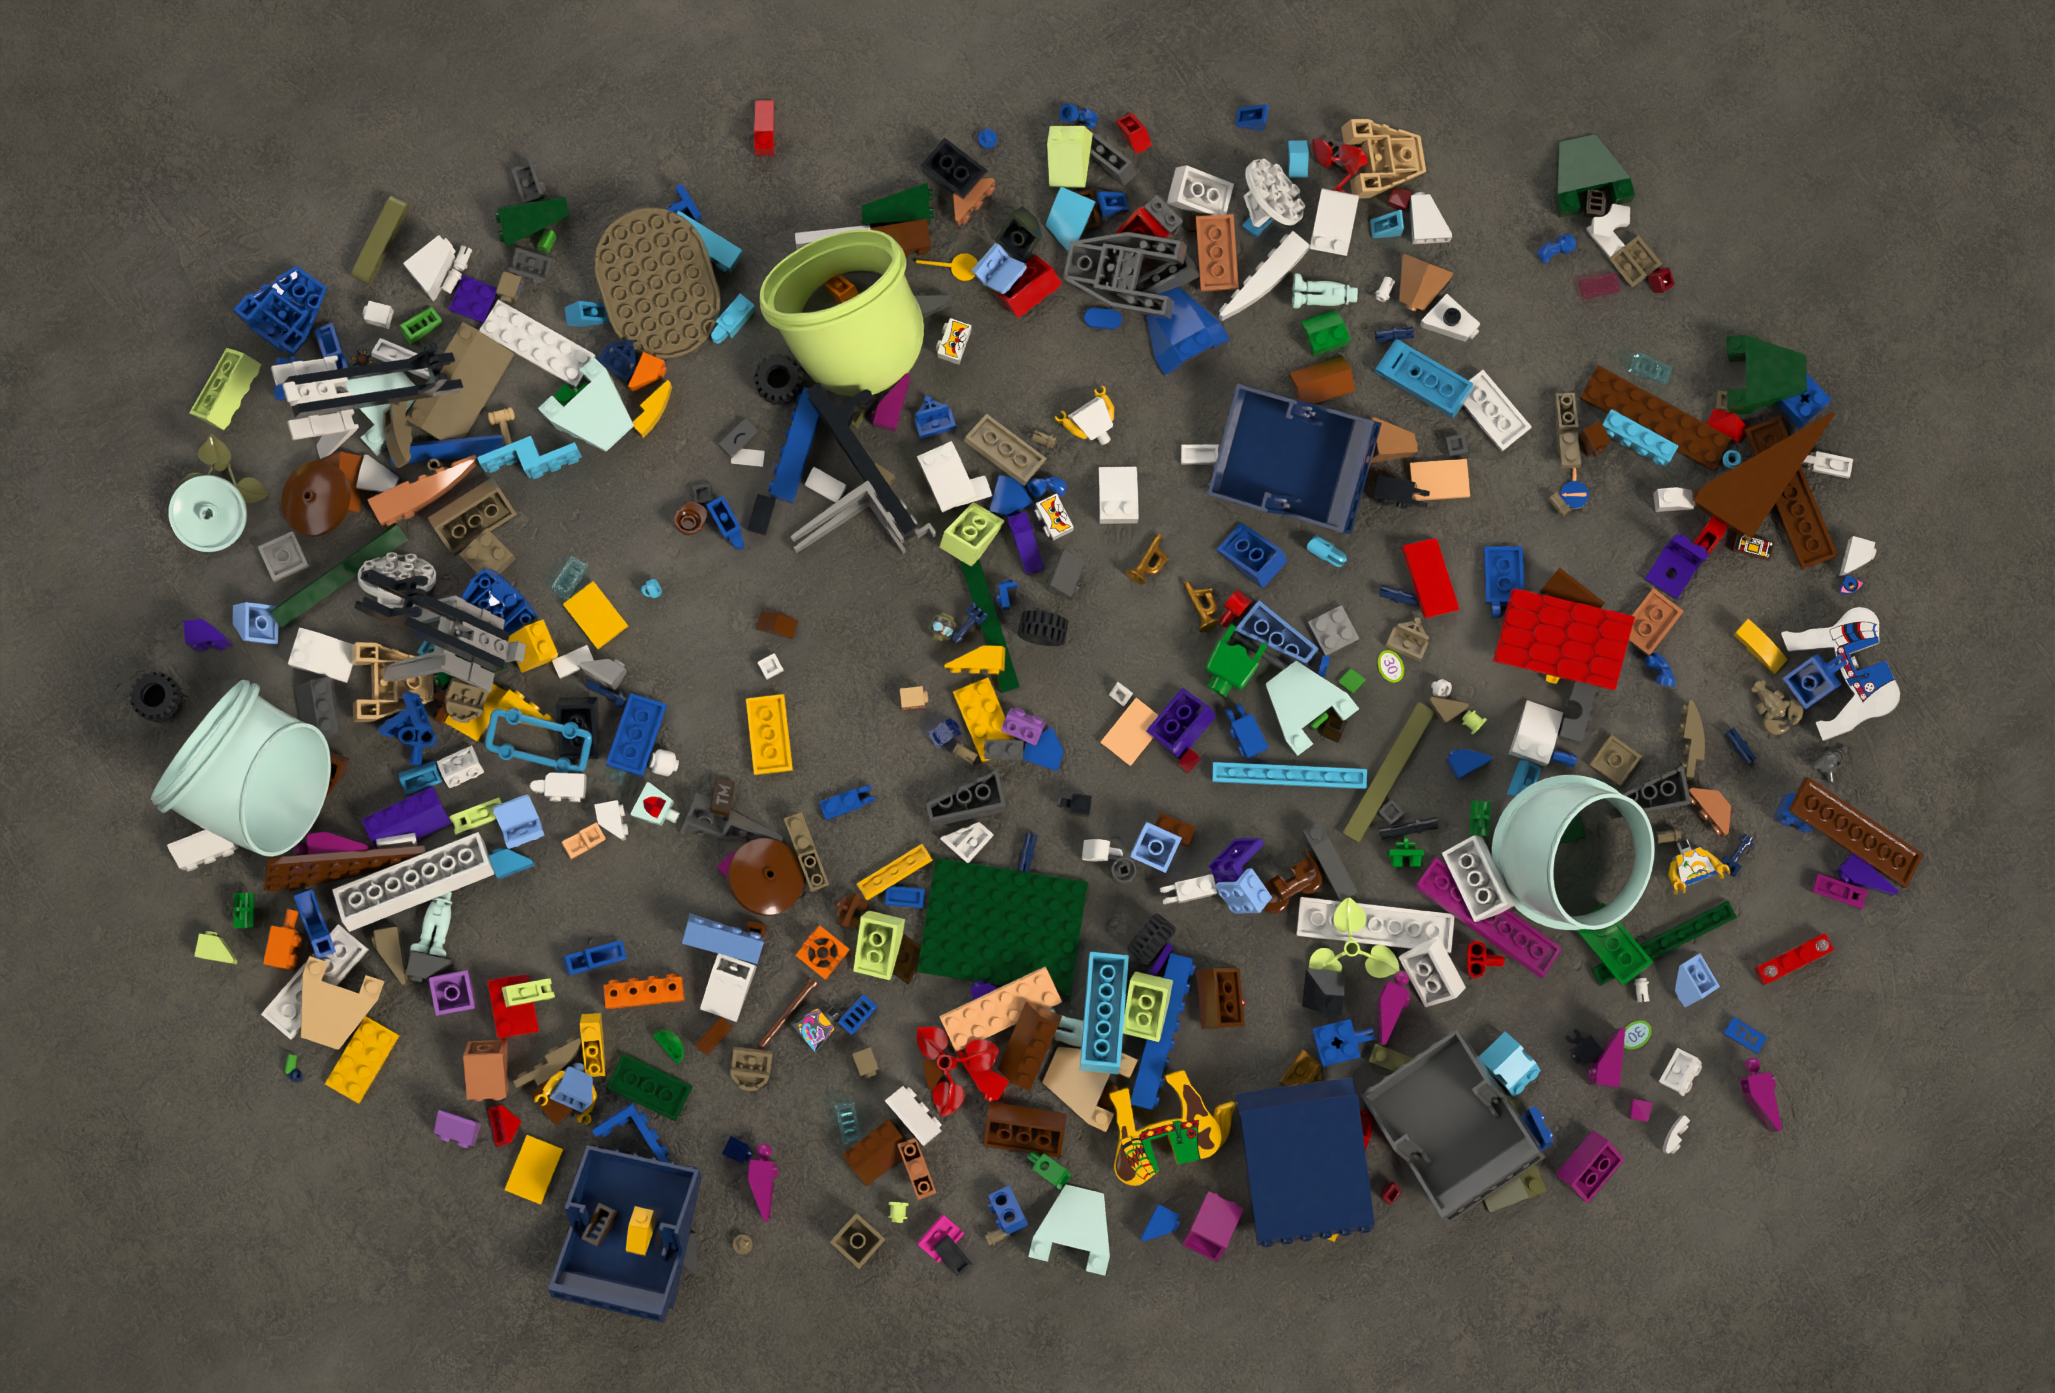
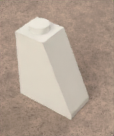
[1409,192,1452,244]
[1420,294,1480,342]

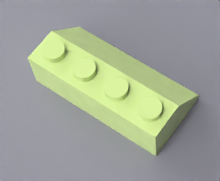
[190,348,262,430]

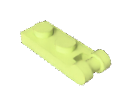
[449,797,502,835]
[502,978,555,1007]

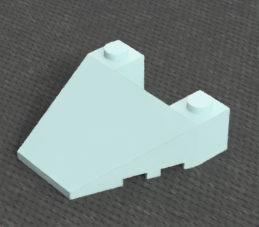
[538,357,634,452]
[337,372,416,456]
[1266,661,1359,756]
[1028,1184,1110,1276]

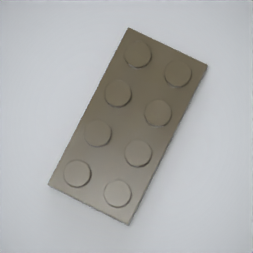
[964,414,1047,486]

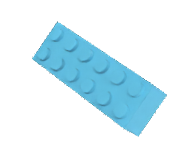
[1079,952,1129,1074]

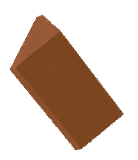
[1289,356,1355,404]
[324,451,363,513]

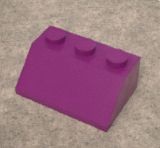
[1556,1130,1625,1204]

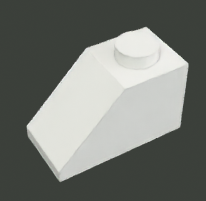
[1654,488,1694,512]
[1839,536,1876,576]

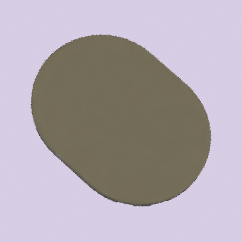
[594,207,720,359]

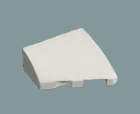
[356,454,400,494]

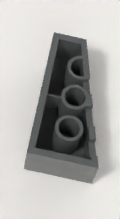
[1608,766,1691,819]
[926,769,1006,827]

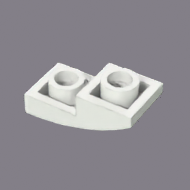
[1662,1115,1690,1154]

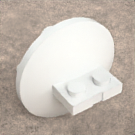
[1244,159,1305,227]
[358,552,436,608]

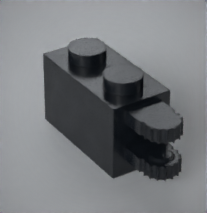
[1373,475,1430,509]

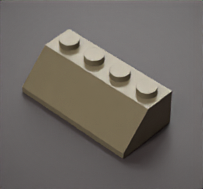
[428,477,517,555]

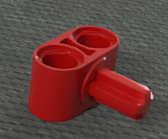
[1219,589,1253,628]
[1465,941,1505,979]

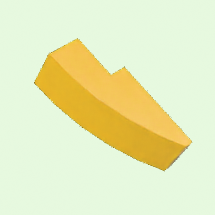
[633,380,672,438]
[1733,619,1788,674]

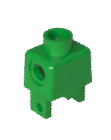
[1204,624,1268,697]

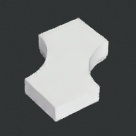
[1591,204,1630,240]

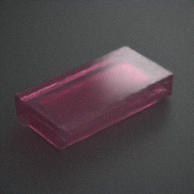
[1579,273,1621,300]

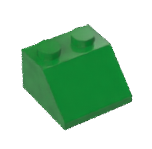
[1301,310,1350,357]

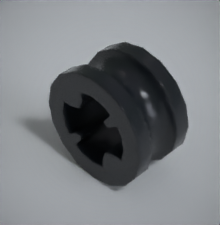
[1443,308,1461,327]

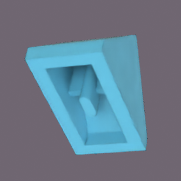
[1288,141,1309,178]
[1370,210,1404,238]

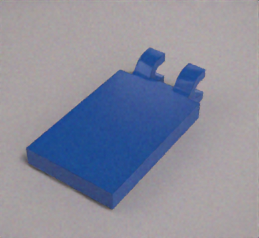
[1484,547,1524,618]

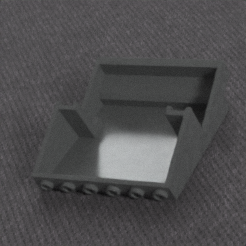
[1361,1029,1545,1223]

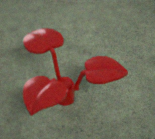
[1312,138,1368,193]
[916,1027,999,1117]

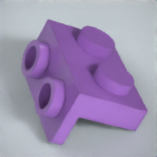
[1001,707,1047,745]

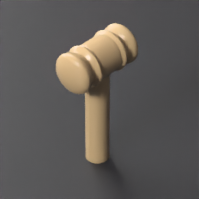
[488,407,515,446]

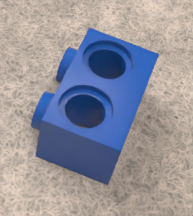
[988,1185,1028,1235]

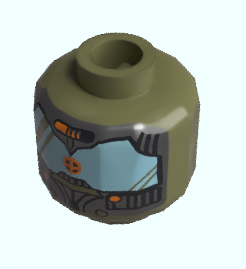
[928,612,956,642]

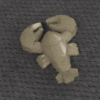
[1751,680,1803,735]

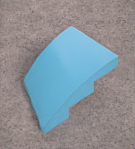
[1045,187,1095,253]

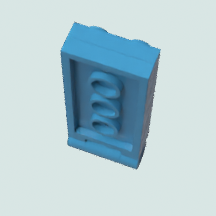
[1374,339,1474,419]

